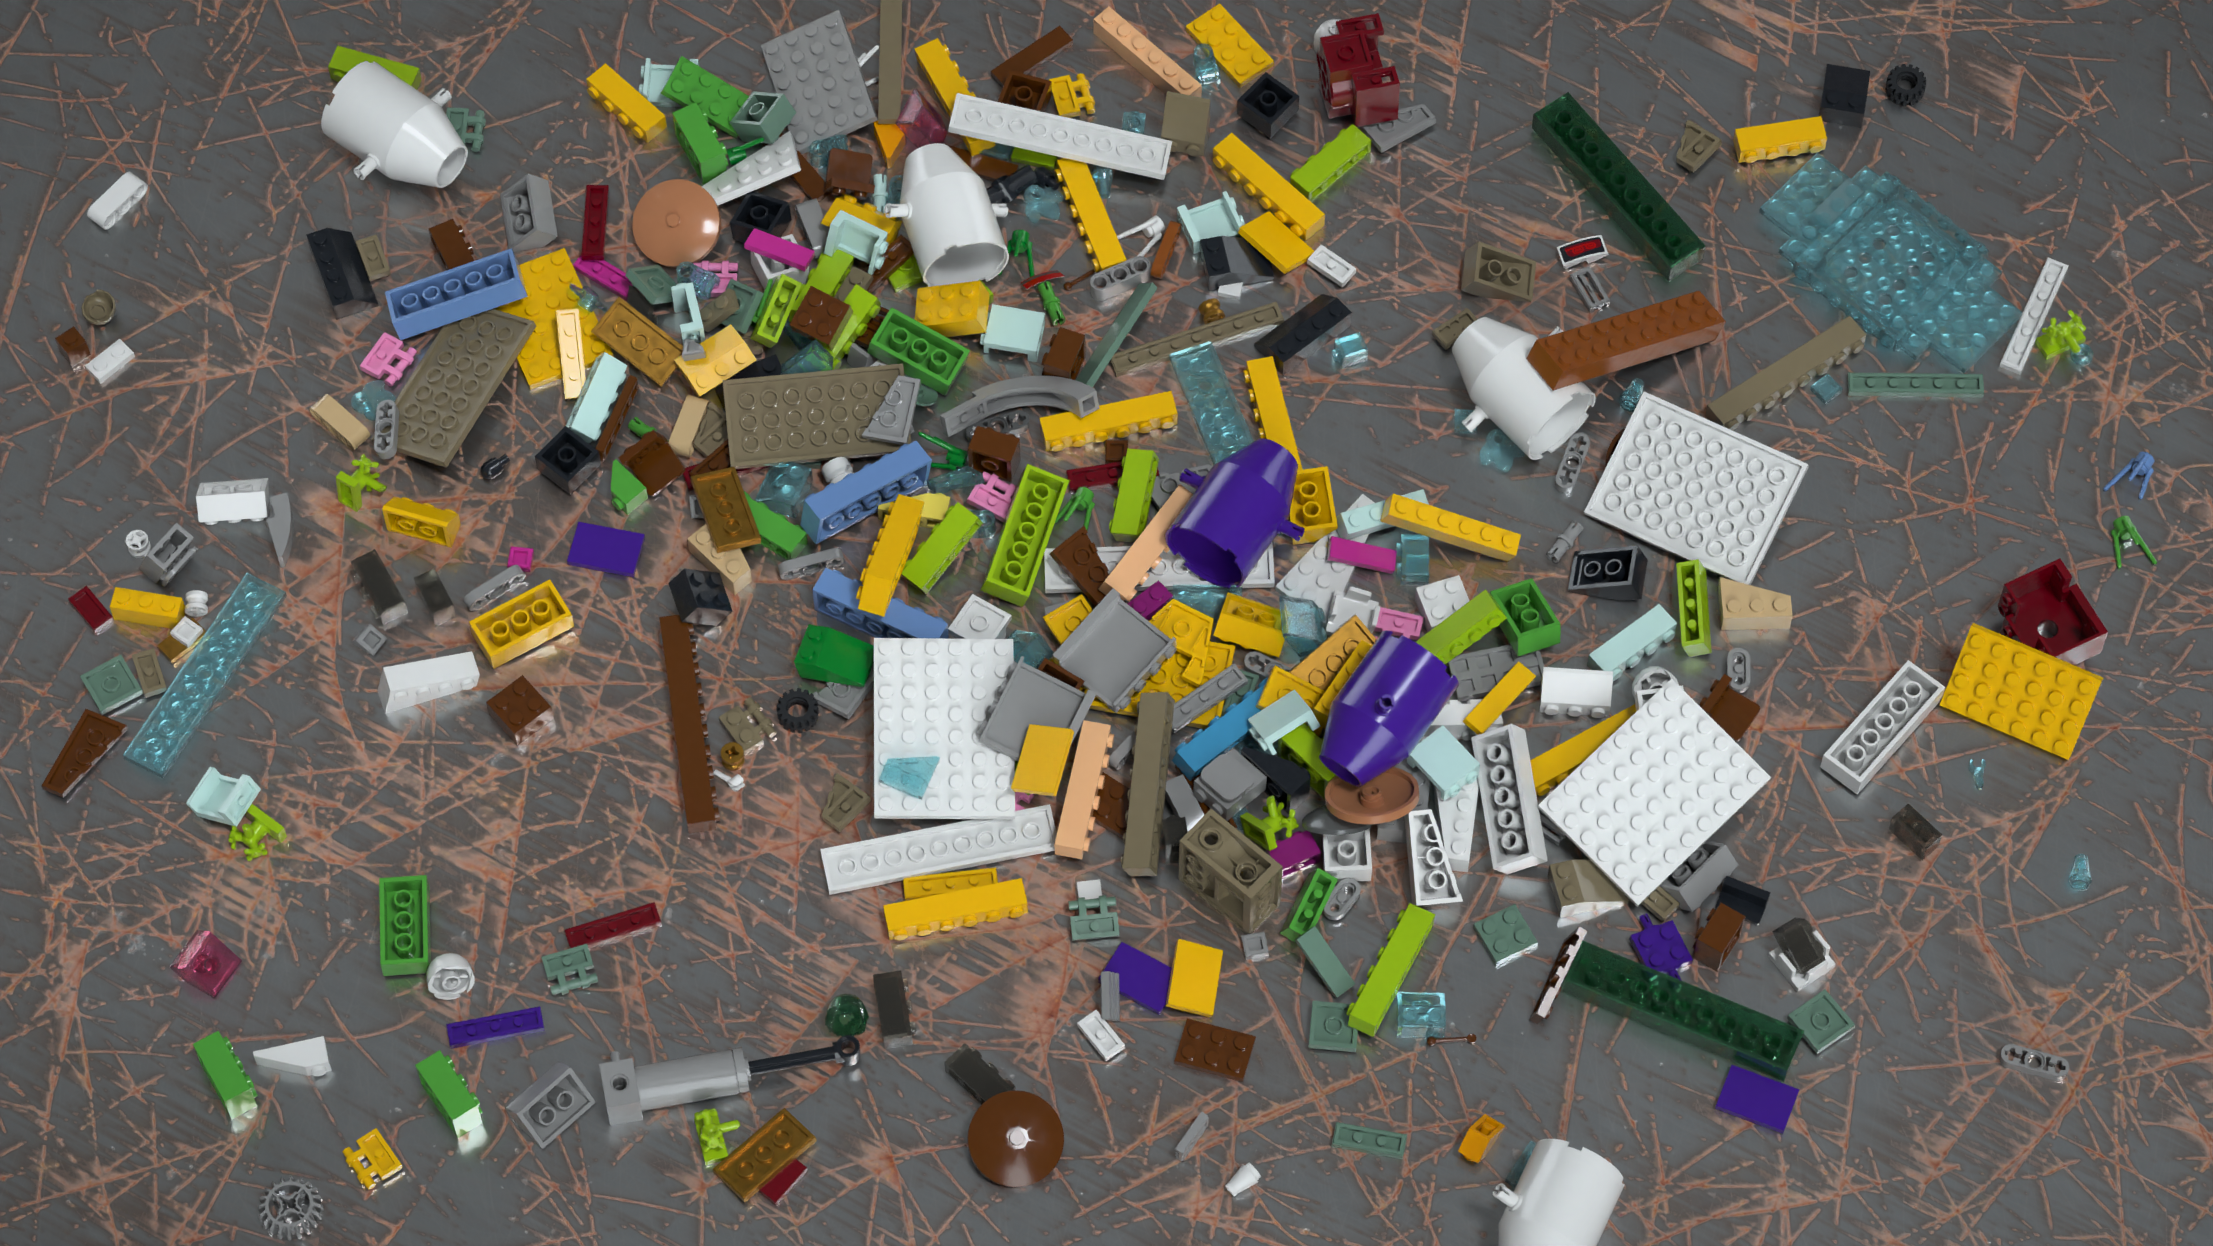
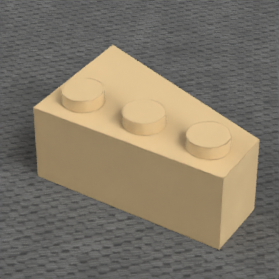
[687,524,752,595]
[1717,577,1793,630]

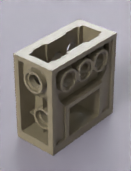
[1179,809,1283,935]

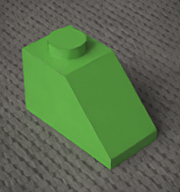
[611,459,648,515]

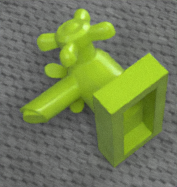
[2035,310,2086,360]
[336,454,387,512]
[1240,796,1299,851]
[228,804,287,861]
[694,1108,740,1165]

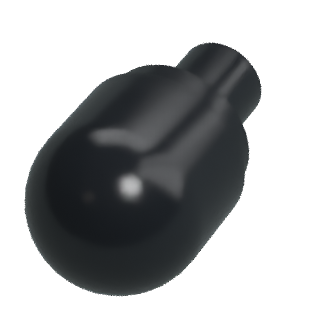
[1034,166,1060,190]
[480,454,510,480]

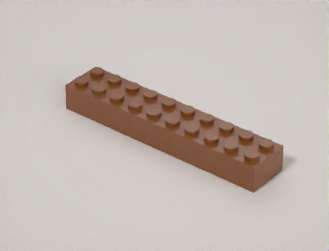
[1526,291,1726,390]

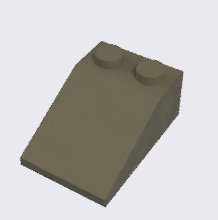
[1161,91,1210,156]
[1461,241,1536,302]
[1548,860,1628,918]

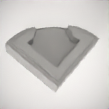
[682,339,706,361]

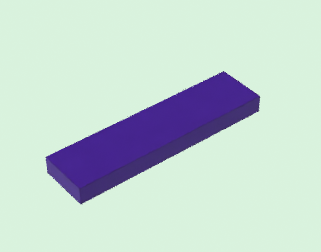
[446,1006,545,1049]

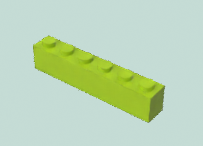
[1346,903,1435,1037]

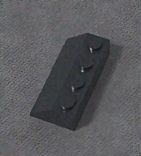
[306,228,379,320]
[1254,294,1352,375]

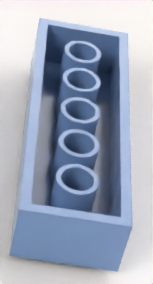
[385,248,528,340]
[800,441,932,544]
[812,568,949,639]

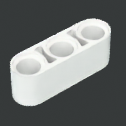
[87,172,148,230]

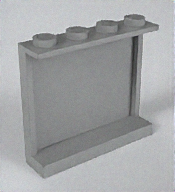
[1052,588,1177,713]
[978,656,1097,762]

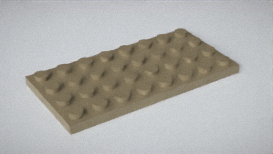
[371,309,536,467]
[723,363,911,469]

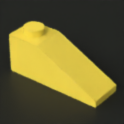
[878,493,951,529]

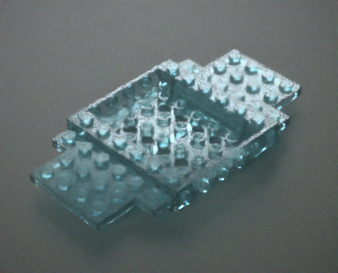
[1759,153,2023,374]

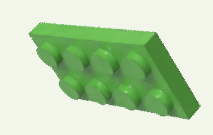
[661,56,749,138]

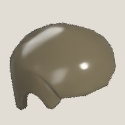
[81,289,116,325]

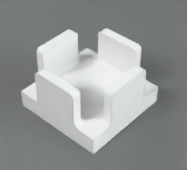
[1324,587,1381,636]
[948,594,1012,639]
[1768,927,1836,992]

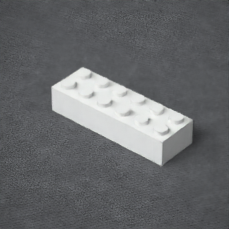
[1820,660,1945,794]
[1471,724,1548,875]

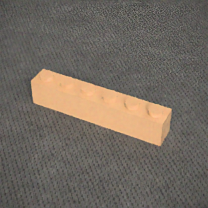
[1093,6,1202,97]
[1099,484,1193,602]
[1054,720,1115,859]

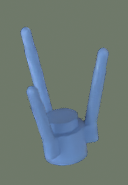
[2103,452,2155,499]

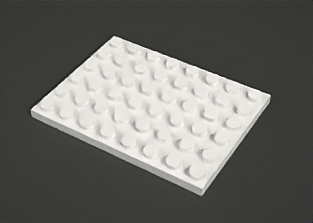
[1584,392,1809,585]
[874,638,1015,819]
[1538,678,1771,907]

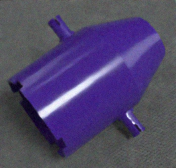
[1165,438,1305,588]
[1319,630,1459,787]

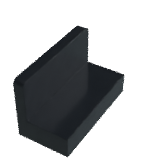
[1715,876,1771,925]

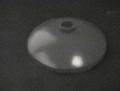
[1302,805,1372,835]

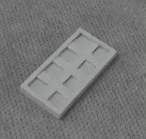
[1447,644,1544,701]

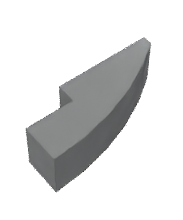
[267,492,294,568]
[1165,774,1204,835]

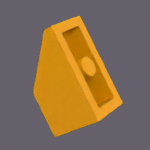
[873,121,908,169]
[1458,1114,1505,1163]

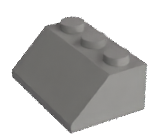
[500,174,558,252]
[1660,840,1738,912]
[505,1061,596,1149]

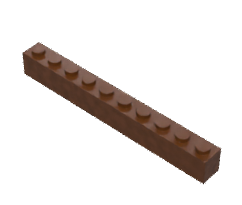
[659,614,720,834]

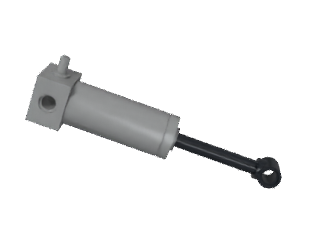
[599,1035,860,1126]

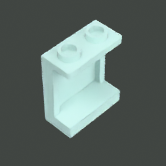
[639,58,699,107]
[1177,191,1245,254]
[824,210,889,275]
[671,282,705,345]
[980,304,1045,362]
[1248,689,1320,755]
[1407,725,1480,800]
[186,767,261,827]

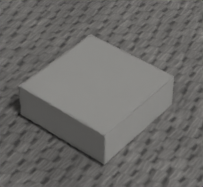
[1241,932,1269,960]

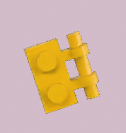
[1049,73,1095,118]
[342,1128,403,1190]

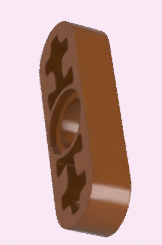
[1150,221,1182,279]

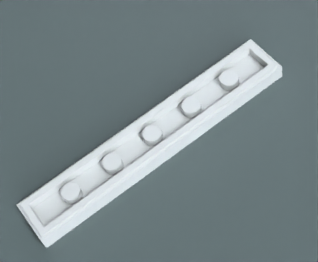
[1999,258,2069,375]

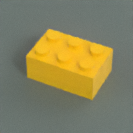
[915,281,990,337]

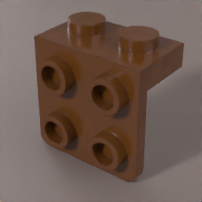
[825,148,875,200]
[618,430,685,496]
[1699,674,1760,742]

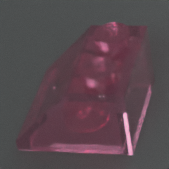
[895,89,948,148]
[170,930,242,998]

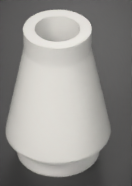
[1225,1162,1261,1197]

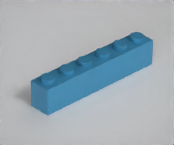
[1172,677,1268,781]

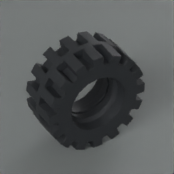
[1885,64,1926,106]
[777,688,819,733]

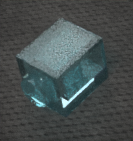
[1332,331,1368,369]

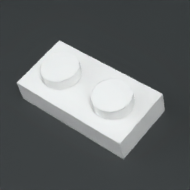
[1307,245,1356,288]
[85,339,135,384]
[1077,1010,1125,1061]

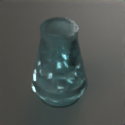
[1092,165,1114,199]
[1620,378,1645,412]
[2068,854,2092,891]

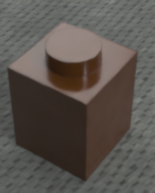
[55,326,91,366]

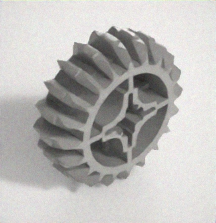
[258,1176,324,1241]

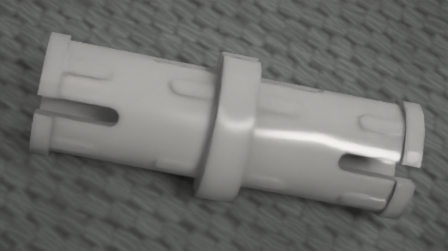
[1546,520,1584,563]

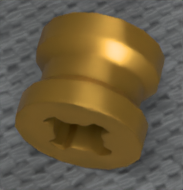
[1198,298,1225,324]
[721,742,745,771]

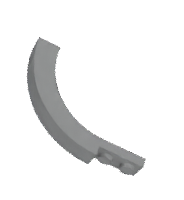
[940,376,1099,437]

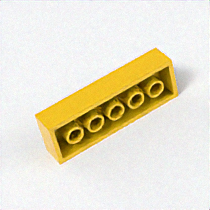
[856,494,925,617]

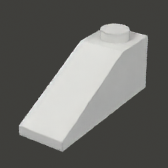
[253,1036,332,1076]

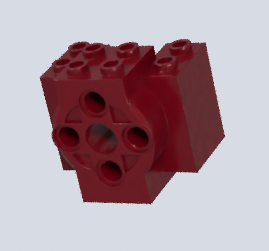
[1317,13,1400,127]
[1998,558,2108,665]

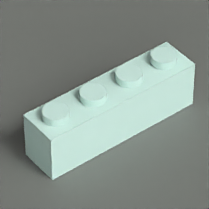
[565,352,627,444]
[1336,489,1429,540]
[1587,604,1677,681]

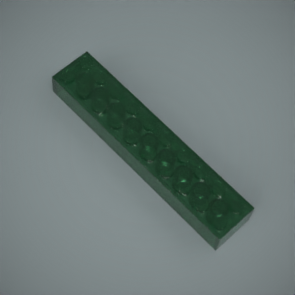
[1532,92,1706,282]
[1563,941,1804,1082]

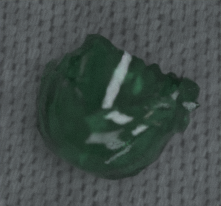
[825,993,869,1037]

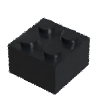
[1237,72,1299,139]
[730,191,792,243]
[535,426,601,495]
[668,568,733,626]

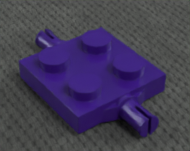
[1629,914,1693,987]

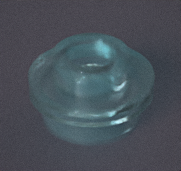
[2070,344,2093,366]

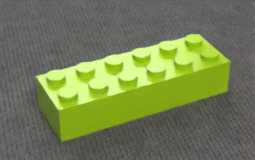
[980,464,1070,607]

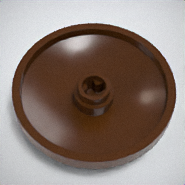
[967,1090,1064,1188]

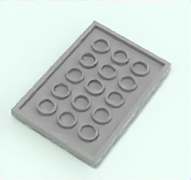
[761,10,878,154]

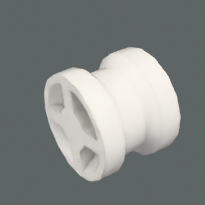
[126,530,151,558]
[185,590,208,617]

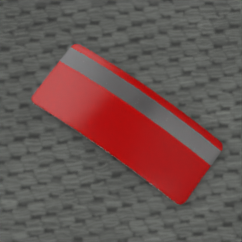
[1020,270,1065,289]

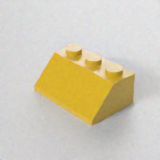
[821,194,903,246]
[674,324,757,397]
[1289,466,1338,545]
[382,497,461,548]
[1213,592,1293,657]

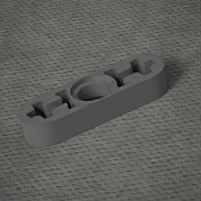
[966,410,1030,443]

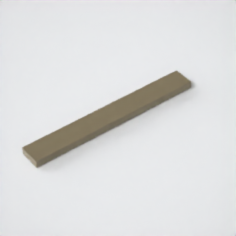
[878,0,902,124]
[1110,302,1284,377]

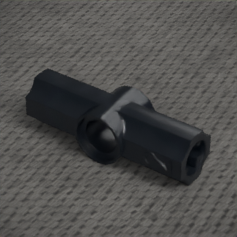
[986,164,1038,204]

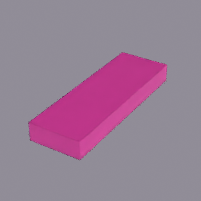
[744,228,815,271]
[573,255,637,301]
[1327,536,1397,574]

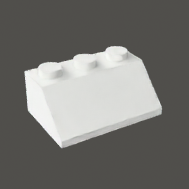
[196,478,269,525]
[1539,667,1613,718]

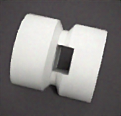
[821,457,854,484]

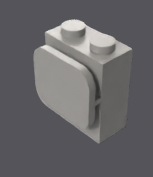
[139,523,198,587]
[1193,748,1267,821]

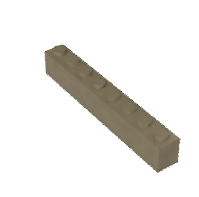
[1705,316,1867,431]
[1121,692,1175,876]

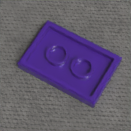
[567,522,645,577]
[1098,942,1172,1015]
[1715,1065,1800,1134]

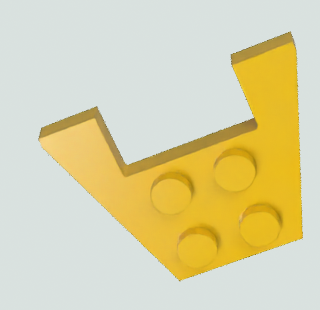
[1149,599,1214,687]

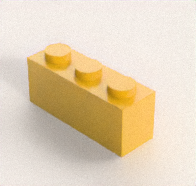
[110,587,185,629]

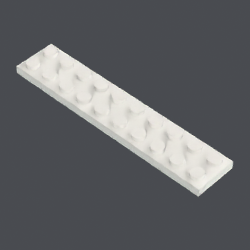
[948,93,1172,180]
[1044,542,1275,593]
[820,804,1057,895]

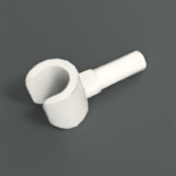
[714,769,745,792]

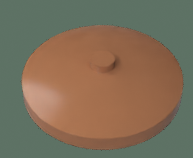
[632,179,721,268]
[1325,767,1419,824]

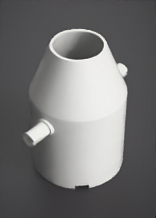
[321,61,468,188]
[884,143,1009,287]
[1452,317,1596,460]
[1492,1139,1625,1246]

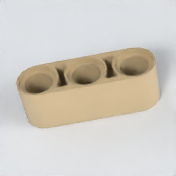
[309,394,371,451]
[669,395,711,458]

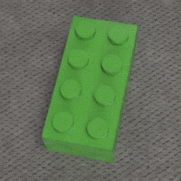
[867,307,970,396]
[379,875,431,976]

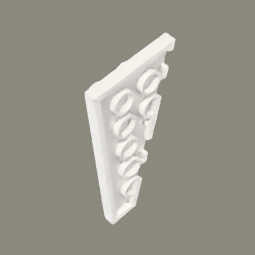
[701,131,801,205]
[1275,494,1375,627]

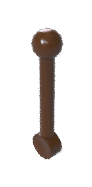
[1063,269,1099,291]
[1427,1033,1476,1046]

